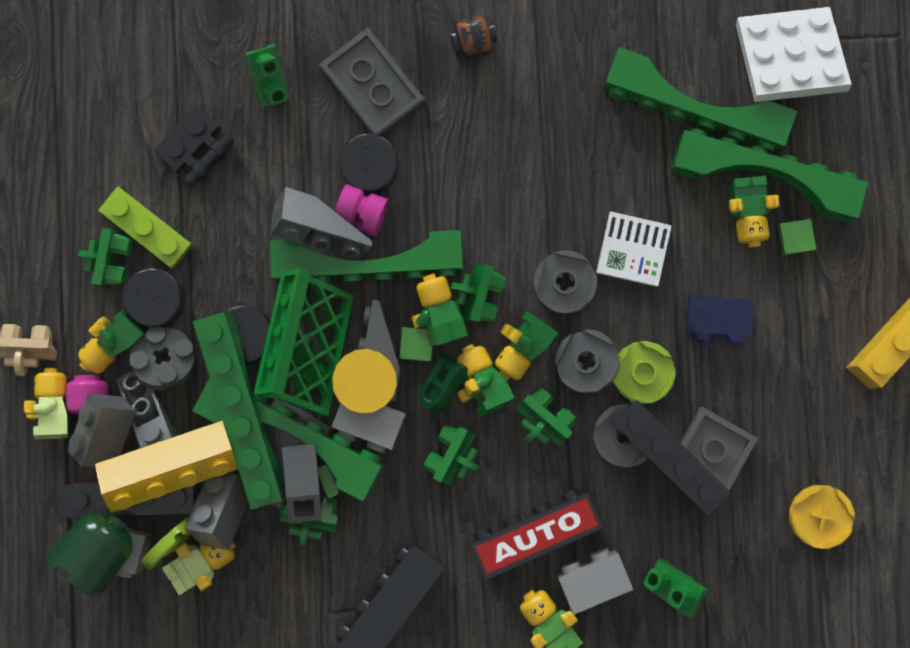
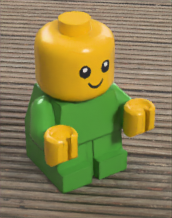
[520,590,583,648]

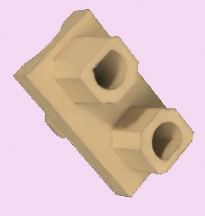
[0,324,57,376]

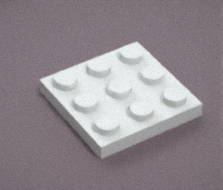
[736,7,851,102]

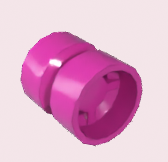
[335,184,389,238]

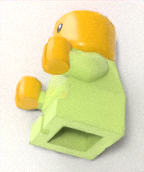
[24,368,68,439]
[162,541,236,595]

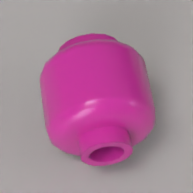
[66,375,108,420]

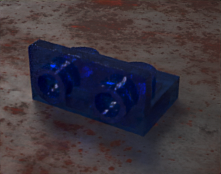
[686,295,755,344]

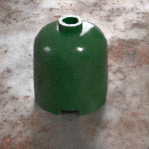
[46,512,133,597]

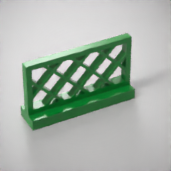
[253,267,354,416]

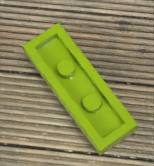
[98,186,193,269]

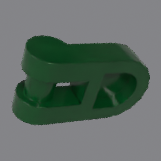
[419,354,469,413]

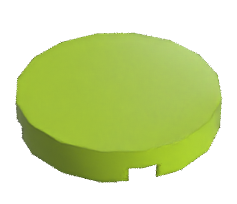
[613,341,676,404]
[141,517,191,571]

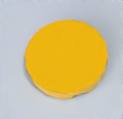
[332,349,397,414]
[789,485,855,549]

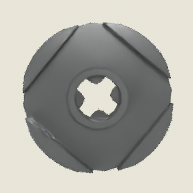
[533,250,597,314]
[129,326,195,390]
[555,329,620,394]
[592,404,646,467]

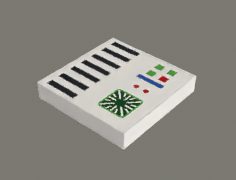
[596,211,672,287]

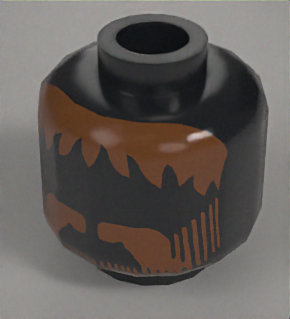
[450,15,497,61]

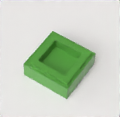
[777,219,816,256]
[400,327,433,362]
[317,464,342,499]

